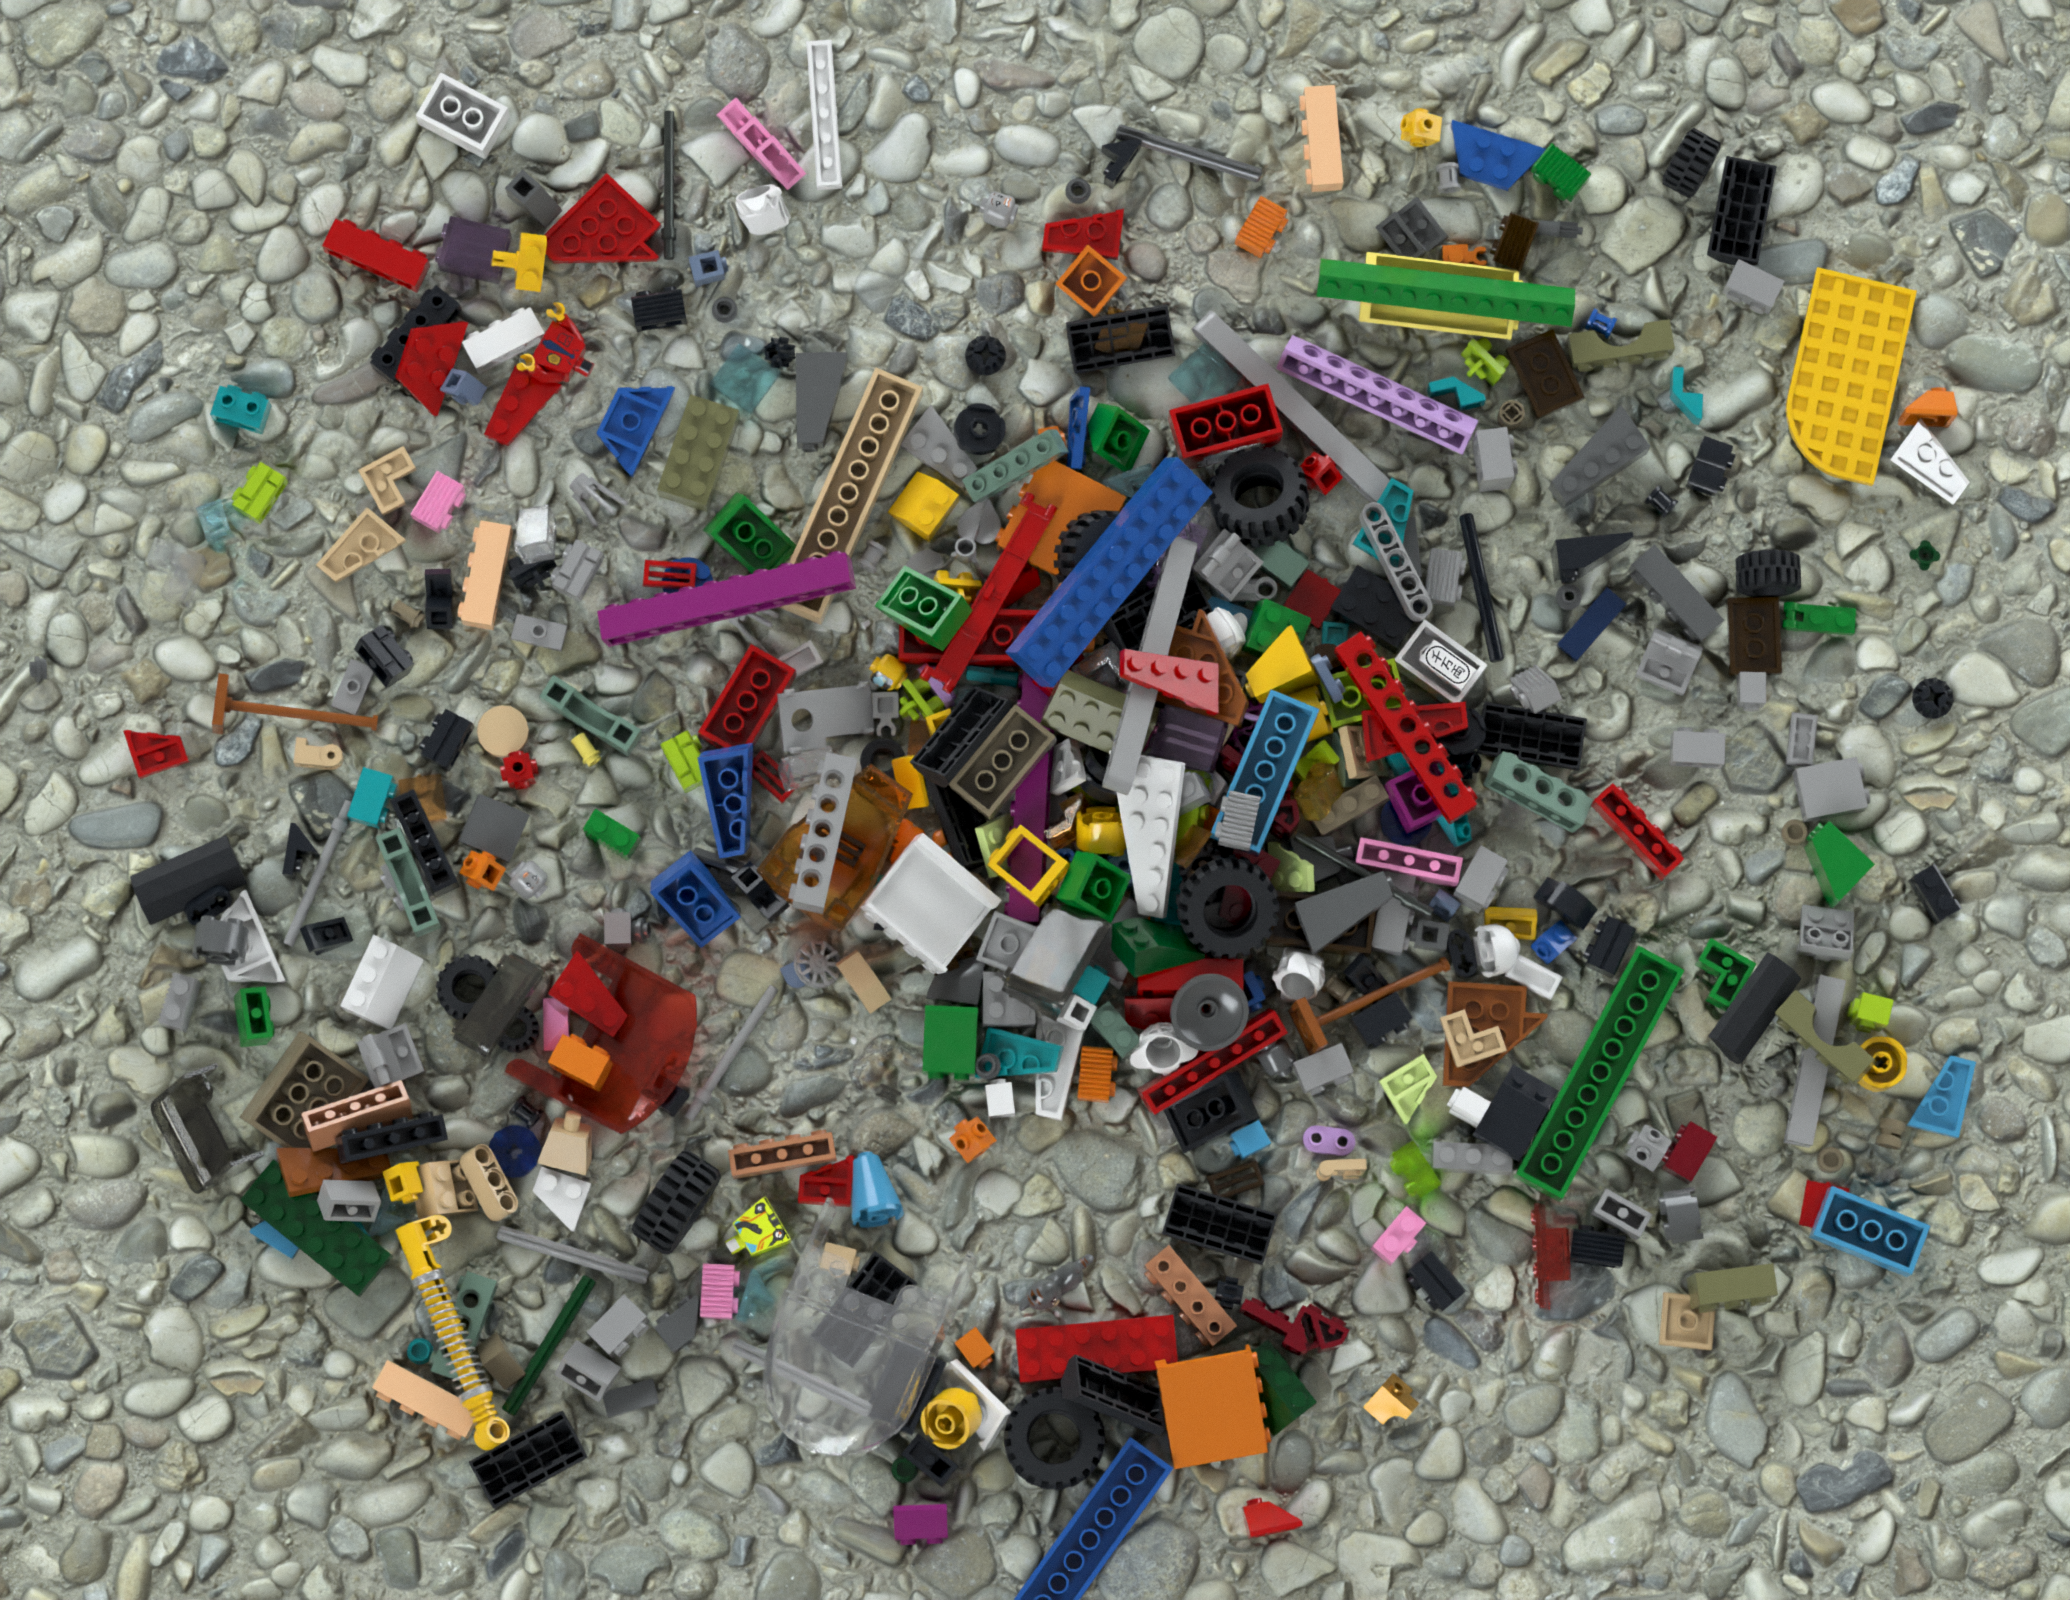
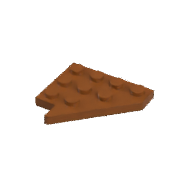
[1155,609,1249,727]
[1442,981,1548,1088]

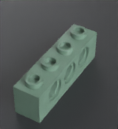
[962,429,1069,502]
[1483,751,1593,833]
[428,1271,499,1383]

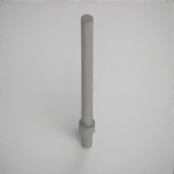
[283,800,351,947]
[684,985,778,1121]

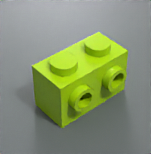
[1847,992,1894,1033]

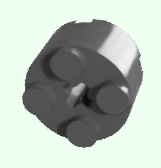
[192,916,249,966]
[1658,1187,1704,1244]

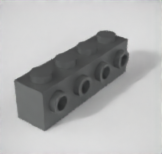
[1629,544,1724,645]

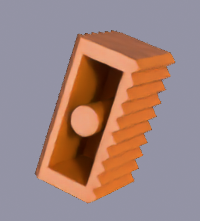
[1235,196,1289,258]
[1077,1046,1118,1103]

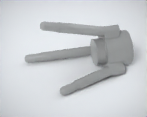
[569,473,629,527]
[729,609,780,654]

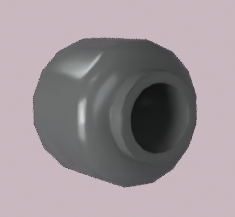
[1257,1039,1296,1078]

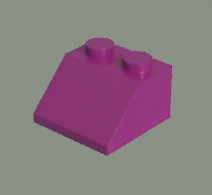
[1384,764,1453,834]
[893,1504,948,1545]

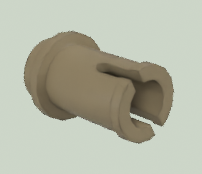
[391,600,426,629]

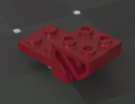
[1219,744,1300,841]
[1239,1297,1349,1357]

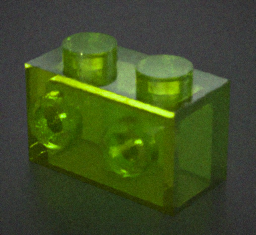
[1389,1140,1442,1202]

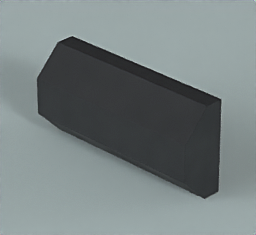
[1707,156,1777,265]
[1066,304,1176,374]
[1104,568,1213,655]
[910,686,1013,788]
[1476,702,1587,771]
[923,776,987,871]
[130,835,247,925]
[1709,952,1801,1064]
[1162,1183,1278,1265]
[811,1251,917,1368]
[1061,1354,1165,1435]
[469,1410,588,1509]

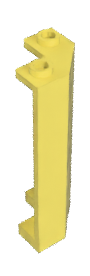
[1359,252,1523,340]

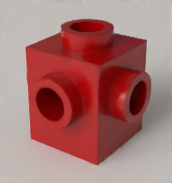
[1299,452,1343,496]
[500,751,539,790]

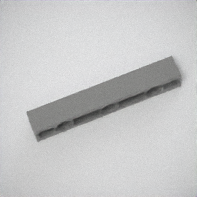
[1783,975,1846,1148]

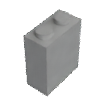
[1792,757,1870,823]

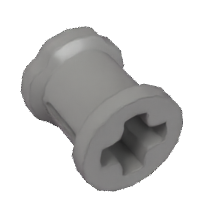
[1436,162,1461,193]
[855,540,887,573]

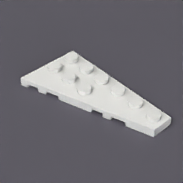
[1109,750,1185,918]

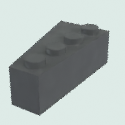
[1548,405,1651,509]

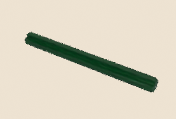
[502,1275,596,1416]

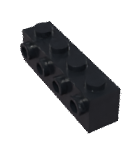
[370,285,462,387]
[335,1111,448,1164]

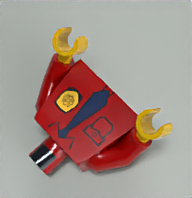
[517,302,594,383]

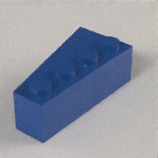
[698,743,753,859]

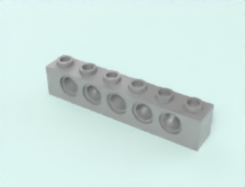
[788,752,857,914]

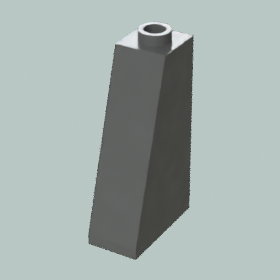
[796,352,848,452]
[1294,871,1395,955]

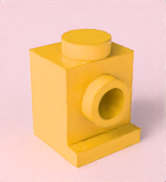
[382,1161,424,1204]

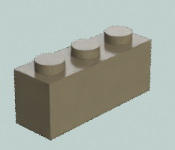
[1307,775,1389,837]

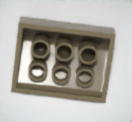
[239,1031,370,1148]

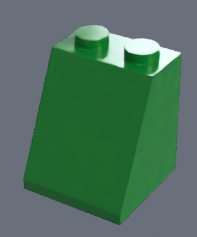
[1804,821,1875,909]
[922,1005,978,1081]

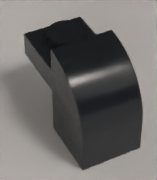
[1533,877,1598,930]

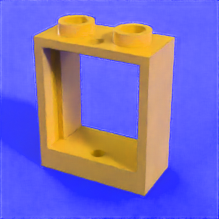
[987,824,1070,908]

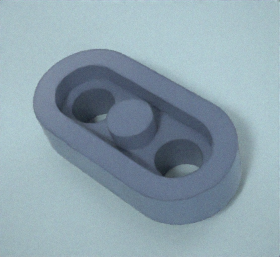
[1309,653,1346,703]

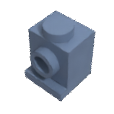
[689,250,729,288]
[440,368,487,406]

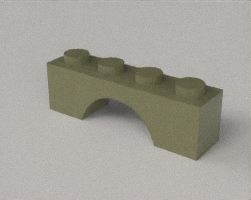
[1566,319,1675,372]
[1775,990,1876,1086]

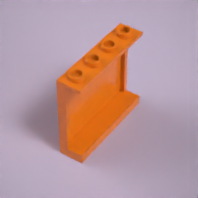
[995,461,1127,576]
[1155,1344,1271,1469]

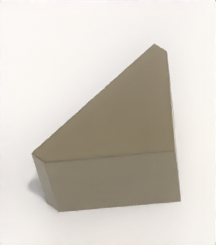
[475,1332,526,1390]

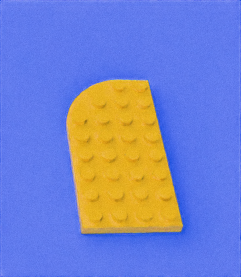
[1785,267,1917,486]

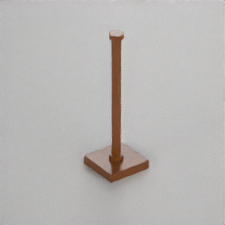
[212,673,378,734]
[1287,956,1451,1056]

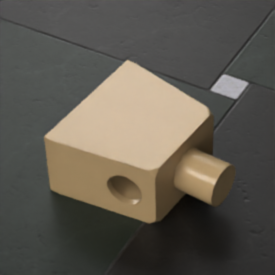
[537,1110,592,1176]

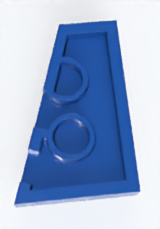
[1066,386,1090,472]

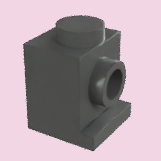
[1409,919,1450,954]

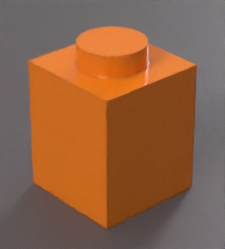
[954,1327,995,1370]

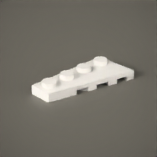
[1036,1008,1085,1121]

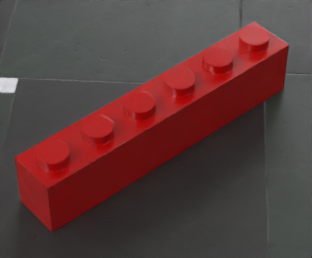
[1136,1008,1288,1115]

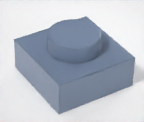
[1428,889,1461,923]

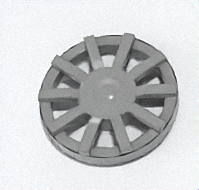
[794,940,840,989]

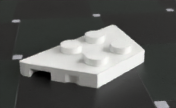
[219,890,286,983]

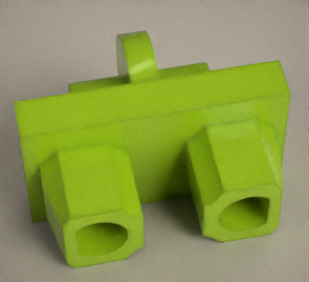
[1460,337,1509,386]
[899,677,945,721]

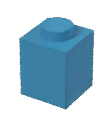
[1228,1120,1271,1160]

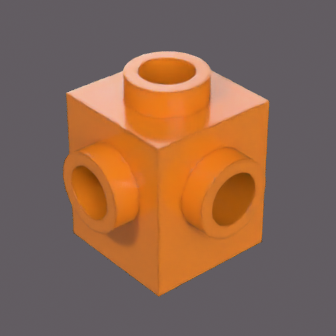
[459,850,506,891]
[949,1116,997,1163]

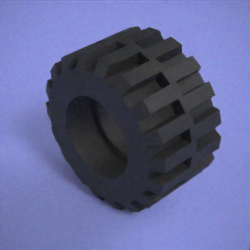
[1662,128,1721,199]
[1735,549,1801,597]
[436,954,504,1023]

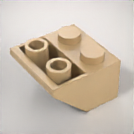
[415,1160,478,1220]

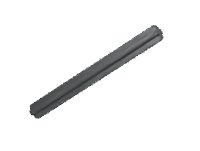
[1116,124,1262,182]

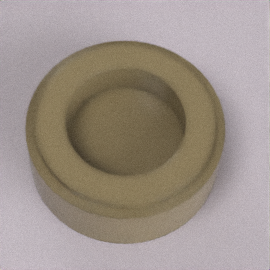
[1781,819,1808,846]
[1816,1147,1844,1174]

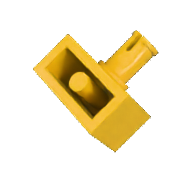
[491,233,547,292]

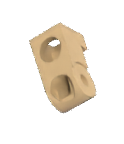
[293,737,344,770]

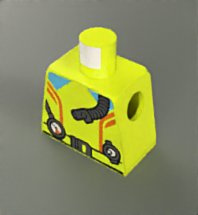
[725,1196,792,1257]

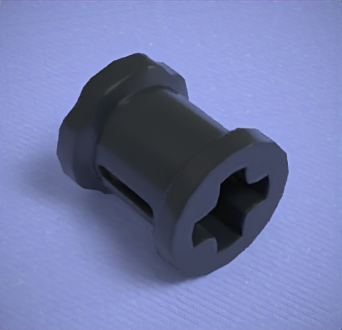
[1644,485,1678,518]
[509,1095,544,1130]

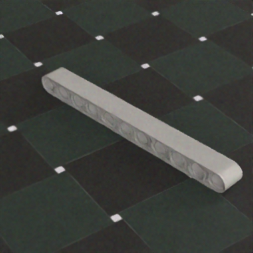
[1192,311,1390,503]
[1102,536,1197,795]

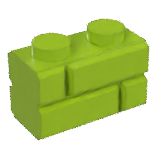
[232,462,288,525]
[660,730,703,793]

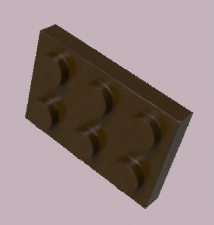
[1506,329,1585,420]
[1726,597,1782,676]

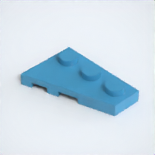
[1906,1055,1976,1138]

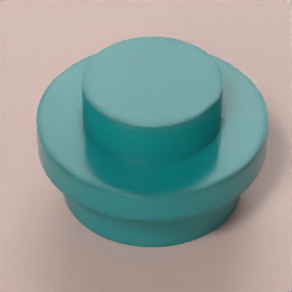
[407,1338,434,1365]

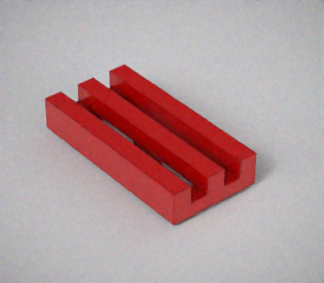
[643,560,697,589]
[752,750,800,804]

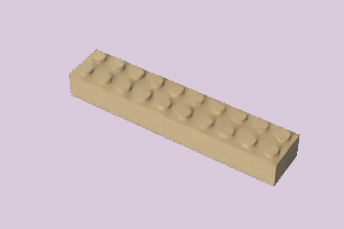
[779,368,923,625]

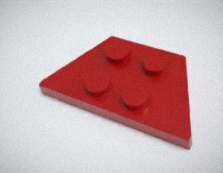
[395,321,468,416]

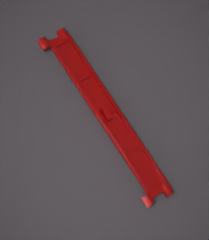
[919,492,1058,694]

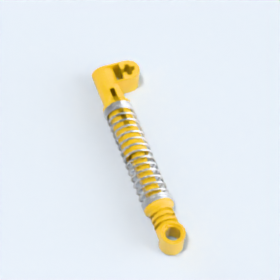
[395,1214,510,1451]

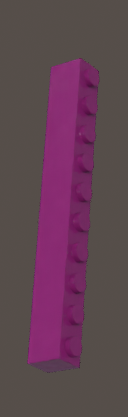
[597,551,856,647]
[1004,670,1055,927]

